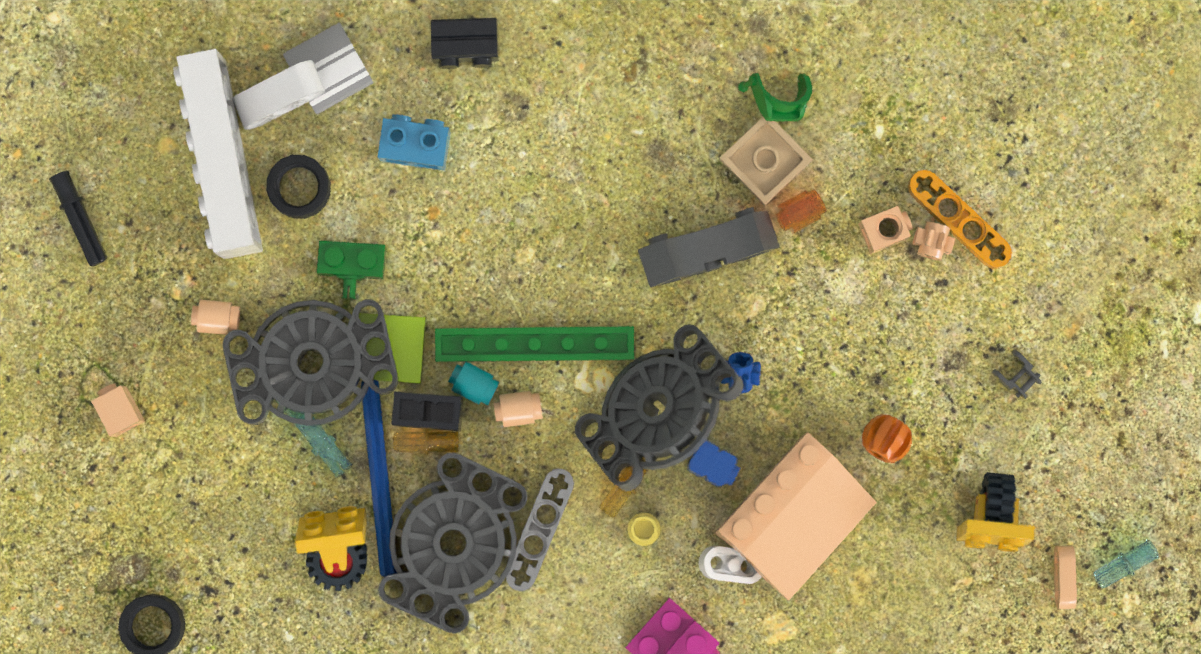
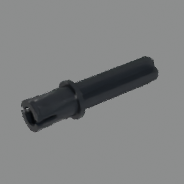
[49,171,107,266]

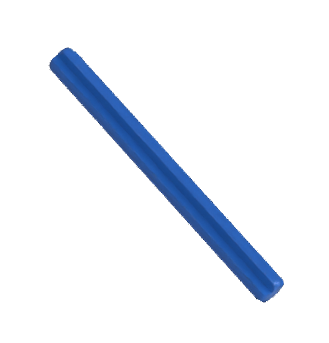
[361,380,397,577]

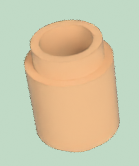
[191,299,240,335]
[493,391,543,428]

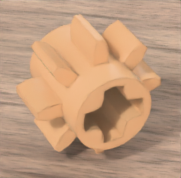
[912,222,956,261]

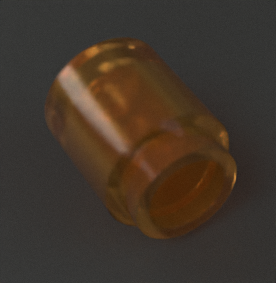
[775,189,827,234]

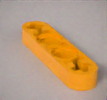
[908,170,1012,269]

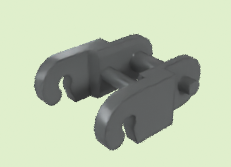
[992,349,1042,399]

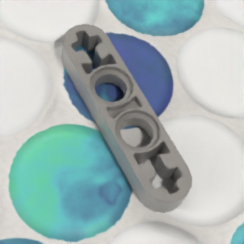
[506,468,574,591]

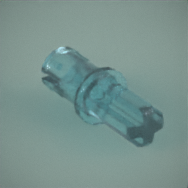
[1093,540,1159,588]

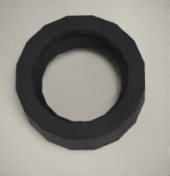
[266,155,331,219]
[118,594,185,654]

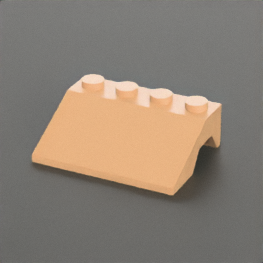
[715,432,877,601]

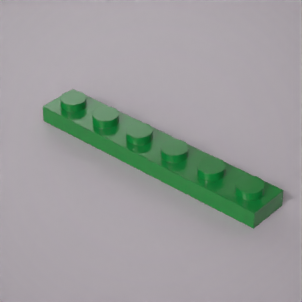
[435,326,634,362]

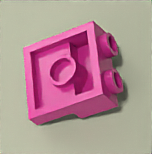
[625,598,720,654]

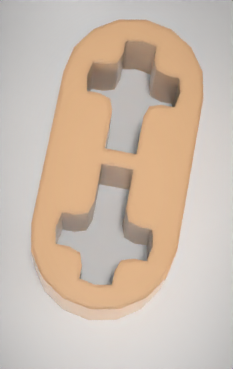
[1054,545,1077,609]

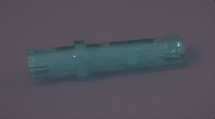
[275,400,353,478]

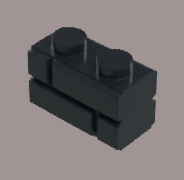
[431,18,499,69]

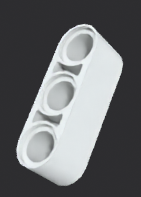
[232,60,325,130]

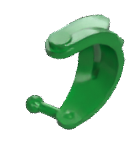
[738,73,812,121]

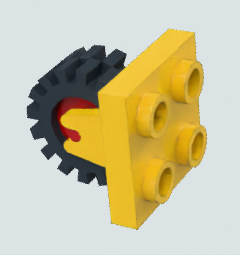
[956,472,1035,552]
[295,506,368,591]

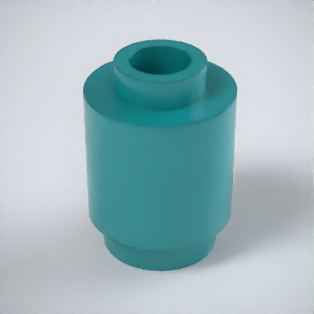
[448,361,500,406]

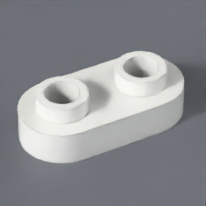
[699,546,762,584]

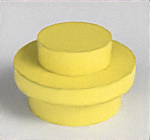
[627,513,661,546]

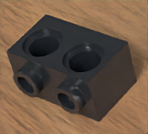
[391,392,463,431]

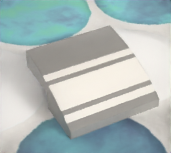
[283,22,374,115]

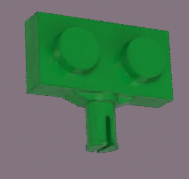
[317,241,386,301]

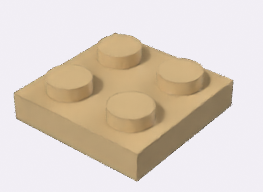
[719,117,813,206]

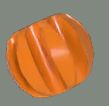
[862,414,912,463]

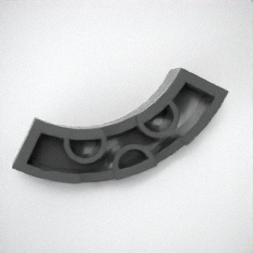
[638,207,780,288]

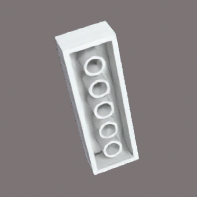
[173,49,263,259]

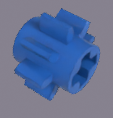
[721,352,761,394]

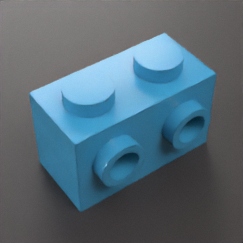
[377,114,451,171]

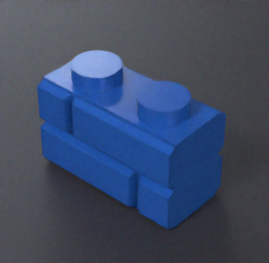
[687,440,741,487]

